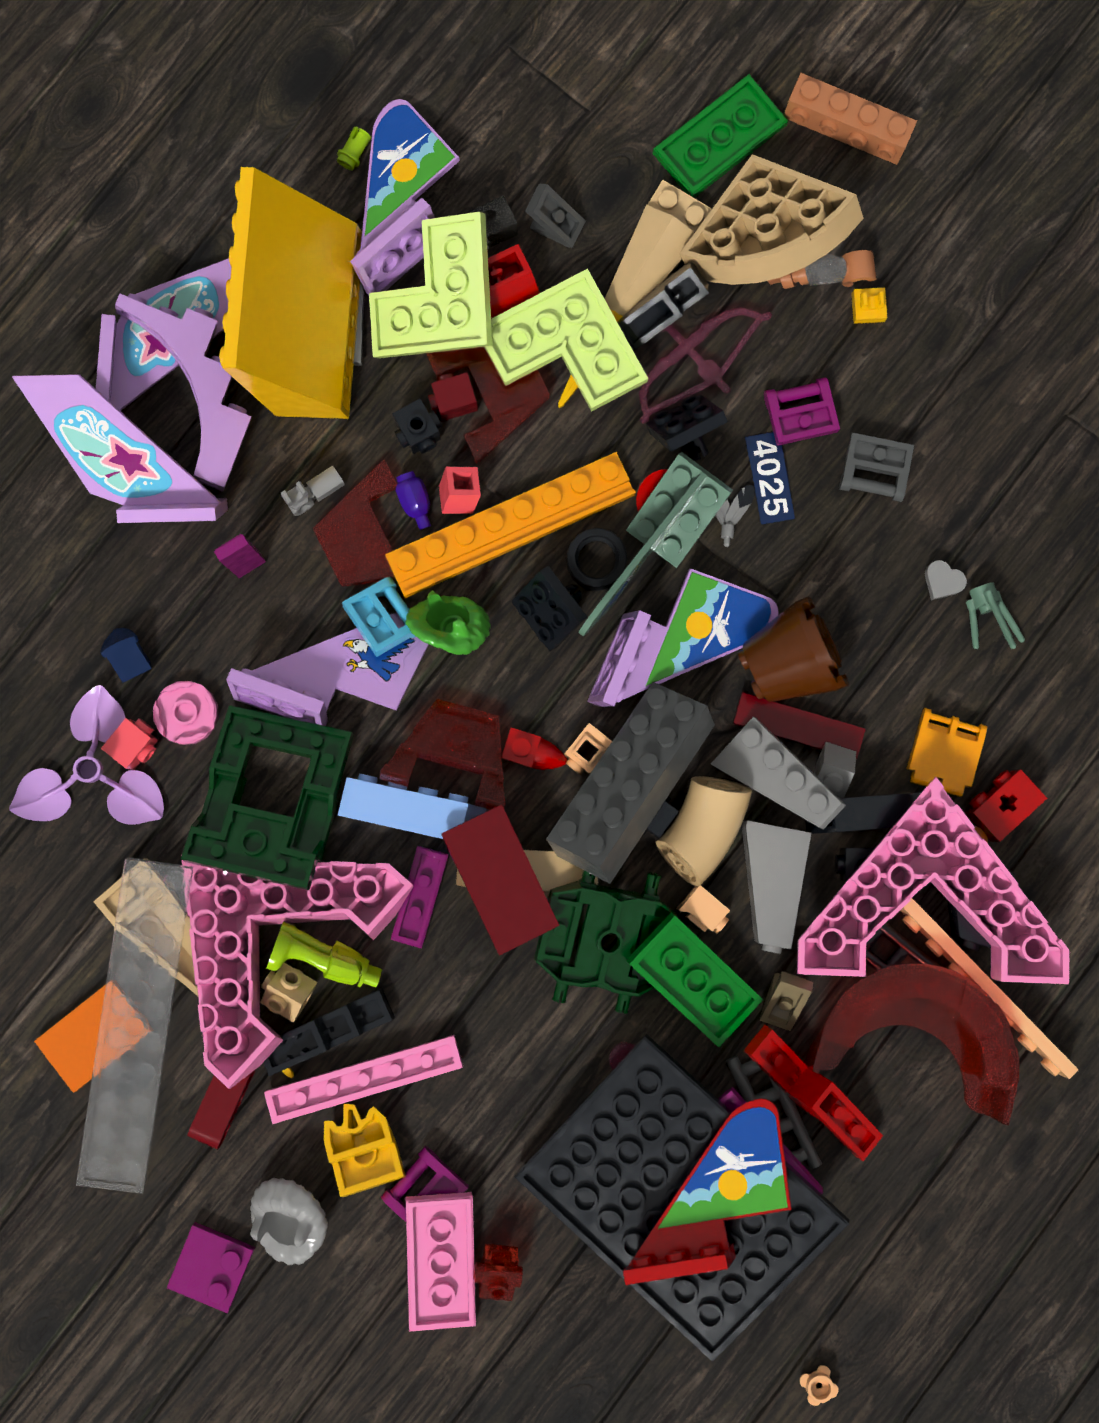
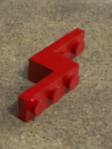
[744,1025,883,1161]

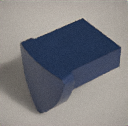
[100,628,152,683]

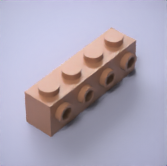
[784,73,917,165]

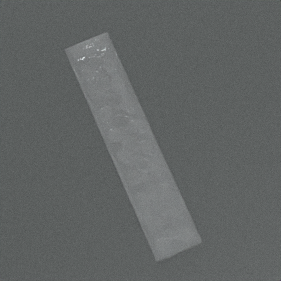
[76,857,193,1194]

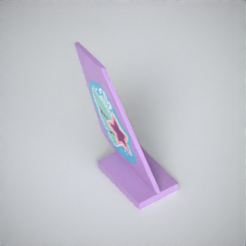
[96,258,232,411]
[12,374,228,523]

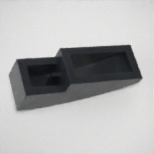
[617,261,710,351]

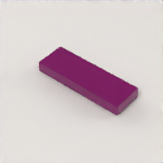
[214,534,266,578]
[391,846,449,949]

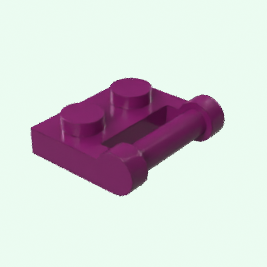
[764,377,840,446]
[381,1146,469,1222]

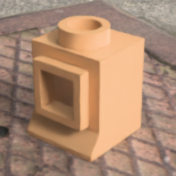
[564,723,612,775]
[676,885,730,934]

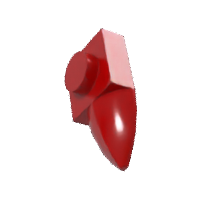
[501,727,567,770]

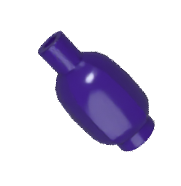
[396,471,431,530]

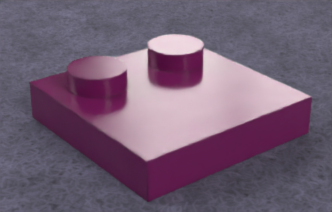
[167,1222,255,1313]

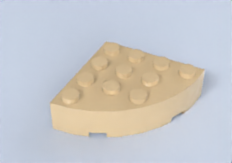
[679,154,864,285]

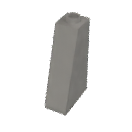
[742,821,811,954]

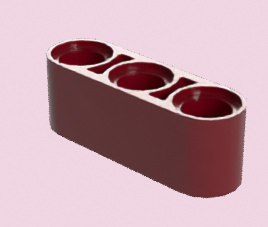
[187,1069,256,1150]

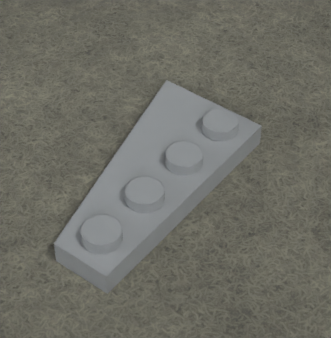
[711,717,846,829]

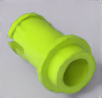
[337,127,371,171]

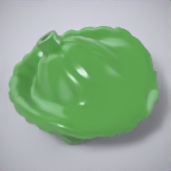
[405,590,491,655]

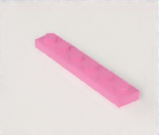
[264,1035,463,1124]

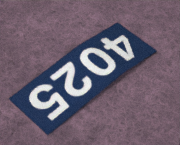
[745,432,795,525]

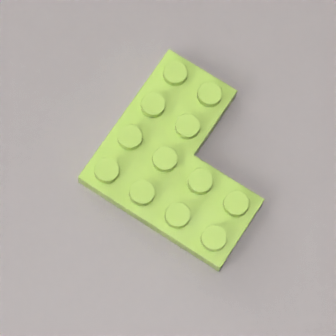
[369,212,493,358]
[484,268,648,412]

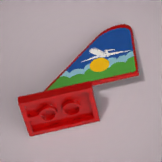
[623,1098,792,1285]

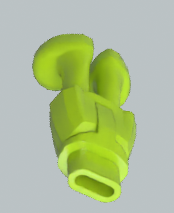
[266,922,382,988]

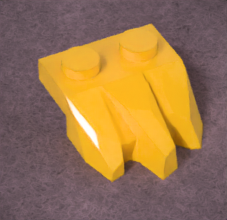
[324,1104,406,1197]

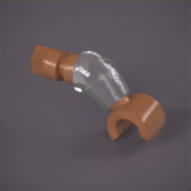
[767,250,876,289]

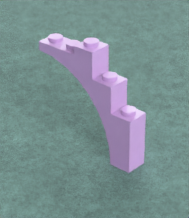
[115,293,252,492]

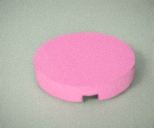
[153,681,219,745]

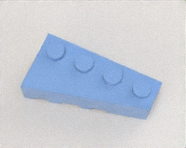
[338,773,486,839]

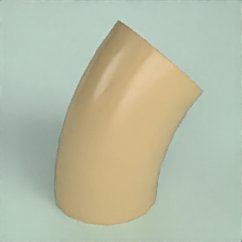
[656,776,752,887]

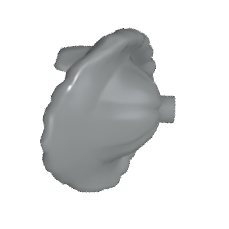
[250,1178,328,1265]

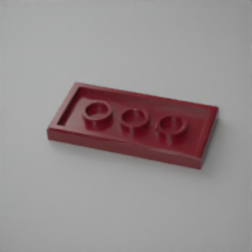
[441,805,560,956]

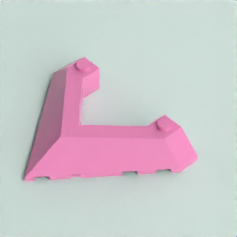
[797,777,1069,984]
[181,855,413,1089]

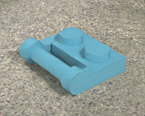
[342,577,416,657]

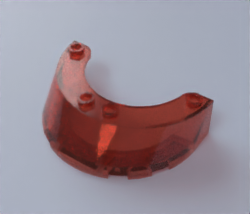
[804,963,1019,1126]

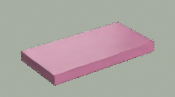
[405,1192,476,1332]

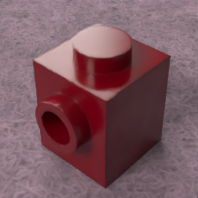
[428,372,478,422]

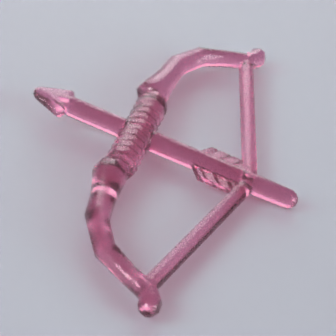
[639,307,772,423]

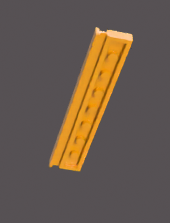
[385,452,636,598]

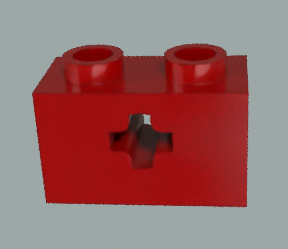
[965,769,1047,842]

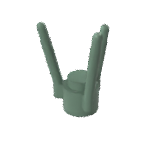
[966,582,1025,649]

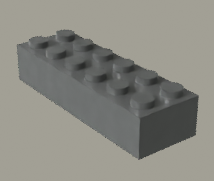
[546,682,715,884]

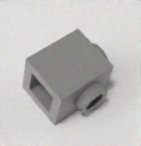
[814,742,856,798]

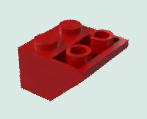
[488,244,540,319]

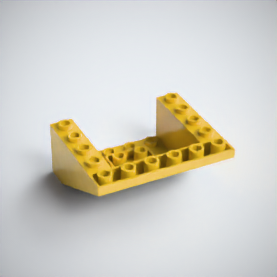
[219,167,362,419]

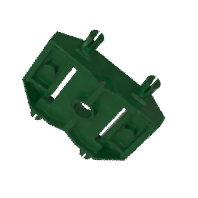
[534,870,678,1014]

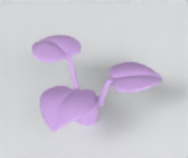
[9,685,164,825]

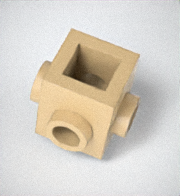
[260,963,318,1023]

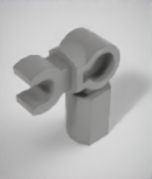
[281,465,345,516]

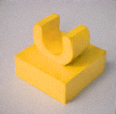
[851,287,887,324]

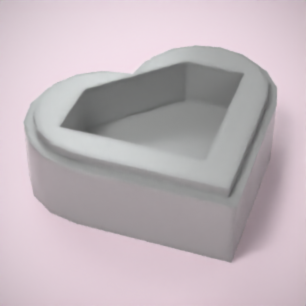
[925,560,967,600]

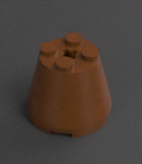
[738,596,849,702]

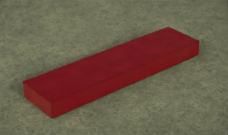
[732,692,866,760]

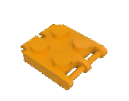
[907,708,987,797]

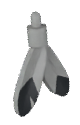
[716,485,755,547]

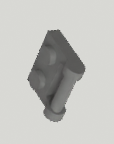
[839,432,914,502]

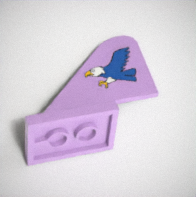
[226,613,429,726]

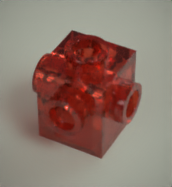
[473,1244,523,1301]

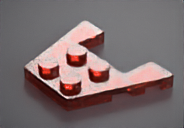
[426,347,550,463]
[313,460,397,587]
[380,699,506,810]

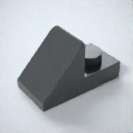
[525,184,586,248]

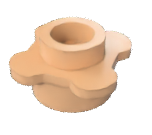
[799,1365,838,1406]

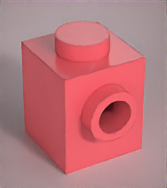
[439,466,481,514]
[101,718,158,770]

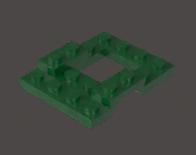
[181,705,354,890]

